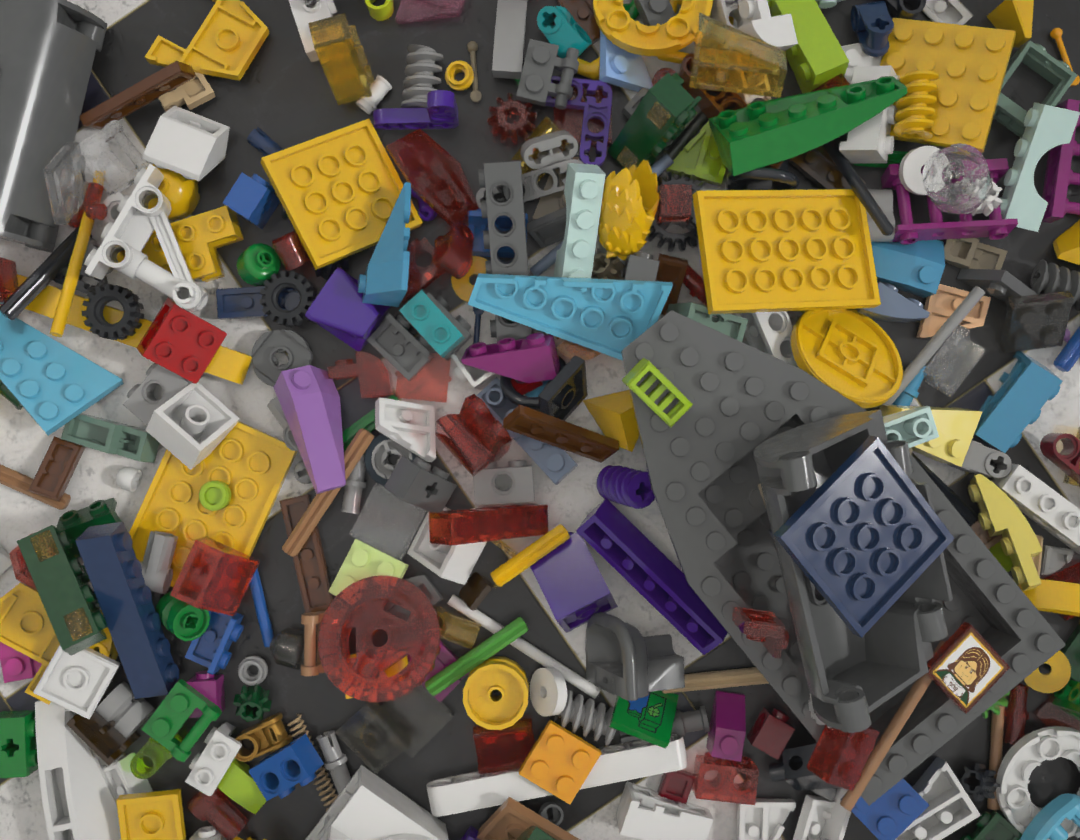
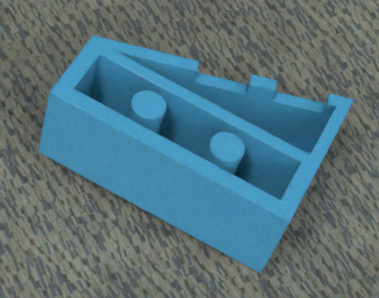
[974,349,1063,453]

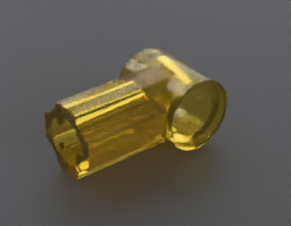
[421,606,481,650]

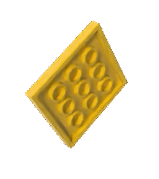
[880,18,1016,153]
[260,119,423,270]

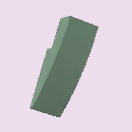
[61,413,160,463]

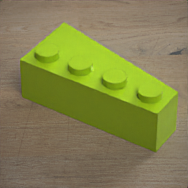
[767,0,849,93]

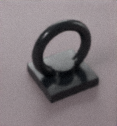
[726,160,800,190]
[500,355,588,421]

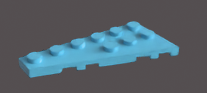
[467,273,673,361]

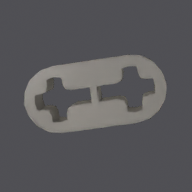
[521,130,578,169]

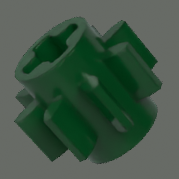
[233,684,272,722]

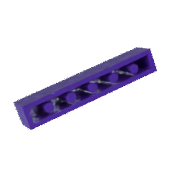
[576,498,728,655]

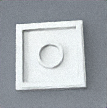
[33,645,121,719]

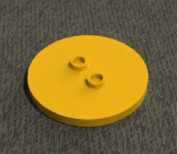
[791,309,903,409]

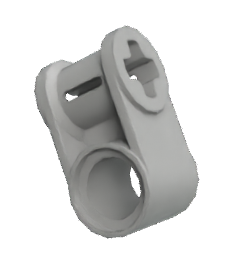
[947,440,1012,478]

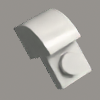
[734,0,798,56]

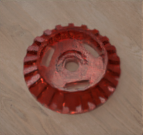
[318,575,442,703]

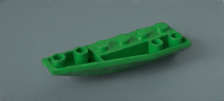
[708,76,907,176]

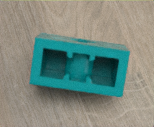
[399,290,465,358]

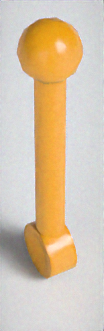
[1050,28,1080,87]

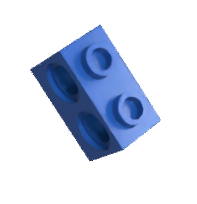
[248,734,324,801]

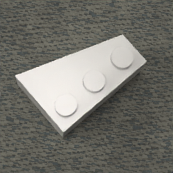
[839,65,900,163]
[895,757,981,840]
[615,781,714,840]

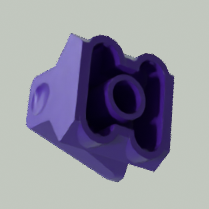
[305,268,391,352]

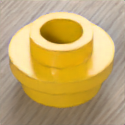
[445,60,474,91]

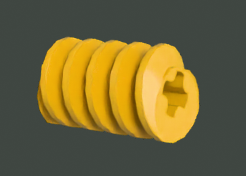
[893,70,939,140]

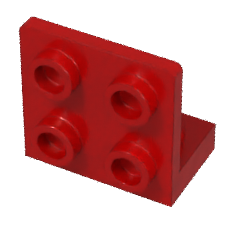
[137,297,227,384]

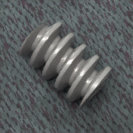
[401,45,444,108]
[554,689,616,746]

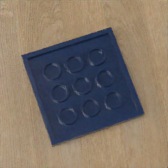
[773,436,955,638]

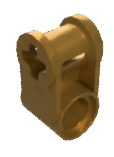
[235,712,293,762]

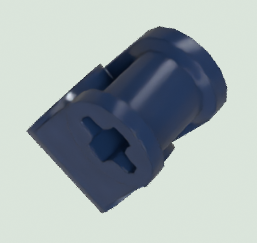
[850,1,894,57]

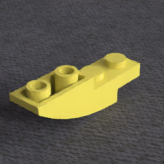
[968,474,1043,591]

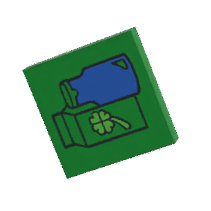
[609,691,679,749]

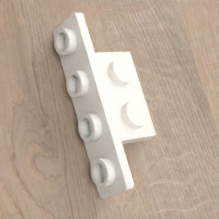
[793,776,851,840]

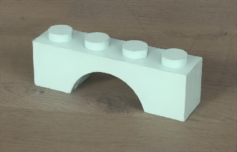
[1000,102,1080,232]
[554,163,606,278]

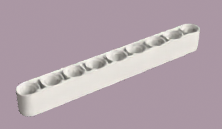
[426,734,689,817]

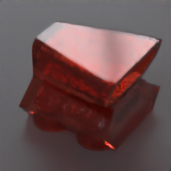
[435,394,512,476]

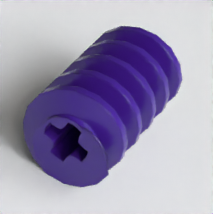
[596,465,655,509]

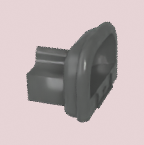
[585,612,685,701]

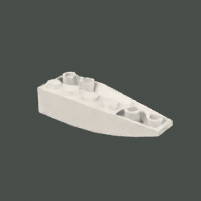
[35,700,121,840]

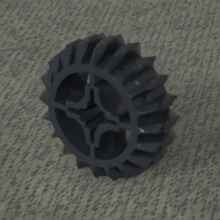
[647,171,706,252]

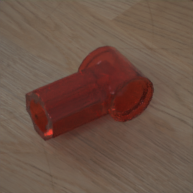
[187,787,249,840]

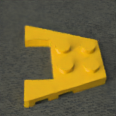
[145,0,269,81]
[0,582,75,705]

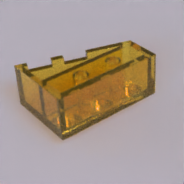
[689,12,787,98]
[308,13,375,106]

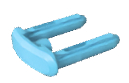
[1020,793,1080,840]

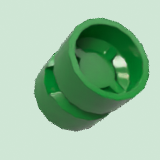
[156,590,210,641]

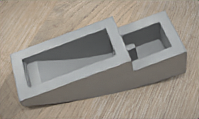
[492,0,528,79]

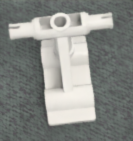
[84,164,208,312]

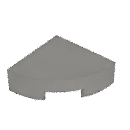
[1040,545,1074,575]

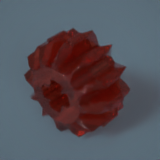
[487,92,537,145]

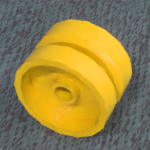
[463,656,529,730]

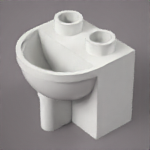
[305,765,449,840]

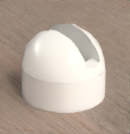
[116,467,142,492]

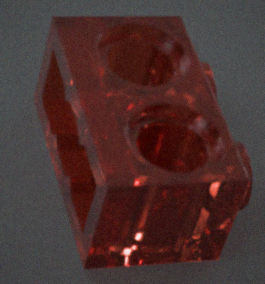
[401,237,450,305]
[692,752,759,805]

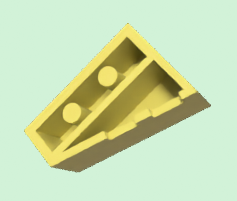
[879,405,983,467]

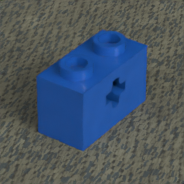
[223,172,280,230]

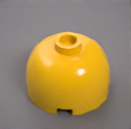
[146,164,200,221]

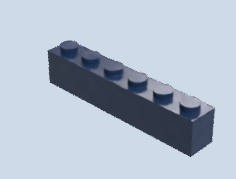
[75,522,180,699]

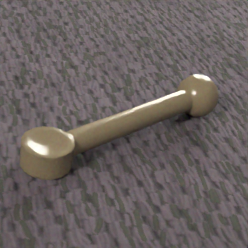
[467,41,482,103]

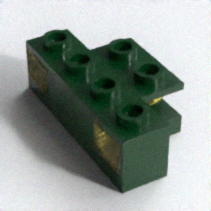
[607,73,702,170]
[17,525,108,656]

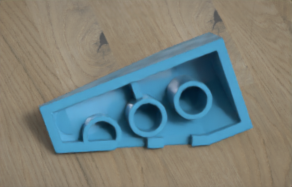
[358,182,411,307]
[871,240,945,298]

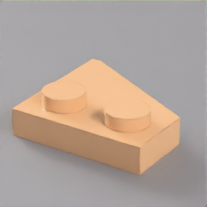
[916,284,991,339]

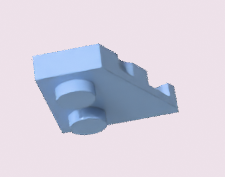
[599,30,653,92]

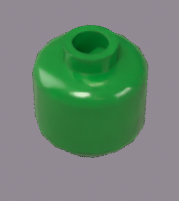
[236,243,281,286]

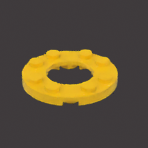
[593,0,713,56]

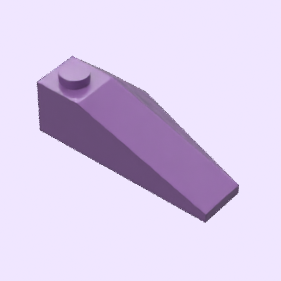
[273,365,346,494]

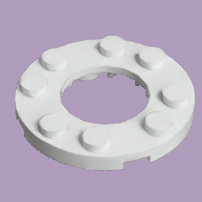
[996,726,1080,840]

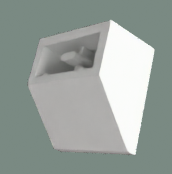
[142,105,230,181]

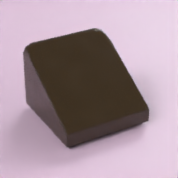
[459,572,492,611]

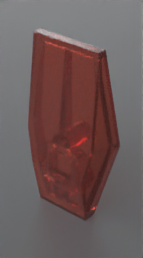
[386,128,479,227]

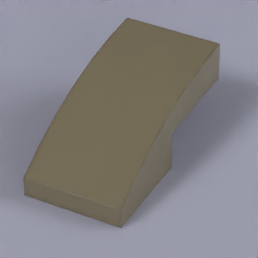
[944,238,1008,270]

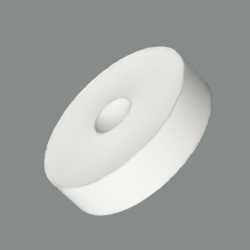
[899,146,951,195]
[530,667,567,717]

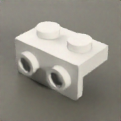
[185,721,242,796]

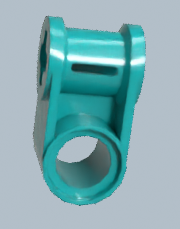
[537,6,592,58]

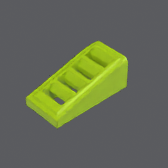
[622,358,693,428]

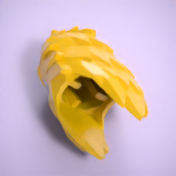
[598,160,660,261]

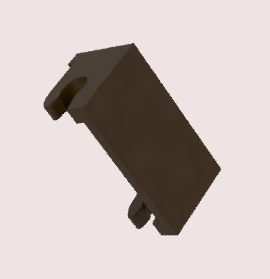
[66,697,141,766]

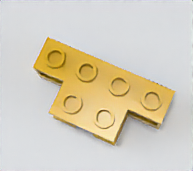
[117,206,244,282]

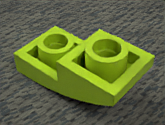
[218,758,266,814]

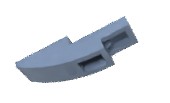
[855,282,930,323]
[475,377,578,485]

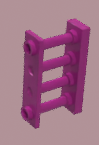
[1042,99,1080,223]
[881,158,1018,245]

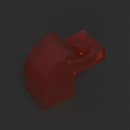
[327,351,395,399]

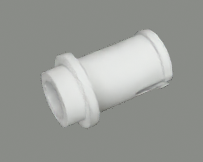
[356,75,392,115]

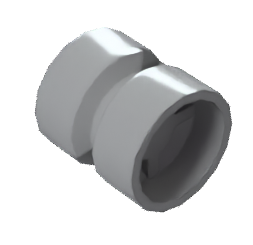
[96,681,155,739]

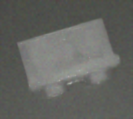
[923,324,985,397]

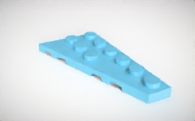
[0,312,124,436]

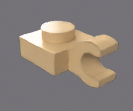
[158,72,216,112]

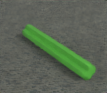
[425,617,529,696]

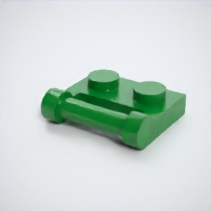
[141,679,222,762]

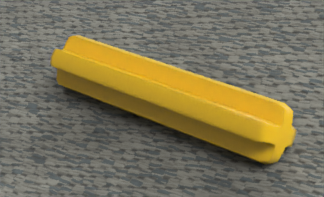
[490,524,570,587]

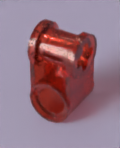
[432,221,474,279]
[271,229,310,271]

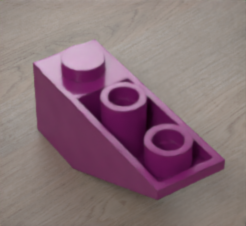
[461,333,560,383]

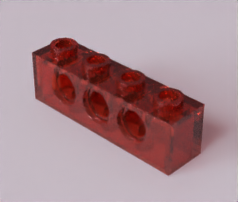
[429,503,548,545]

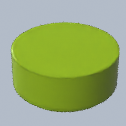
[199,480,231,511]

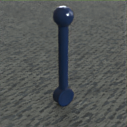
[473,307,484,344]

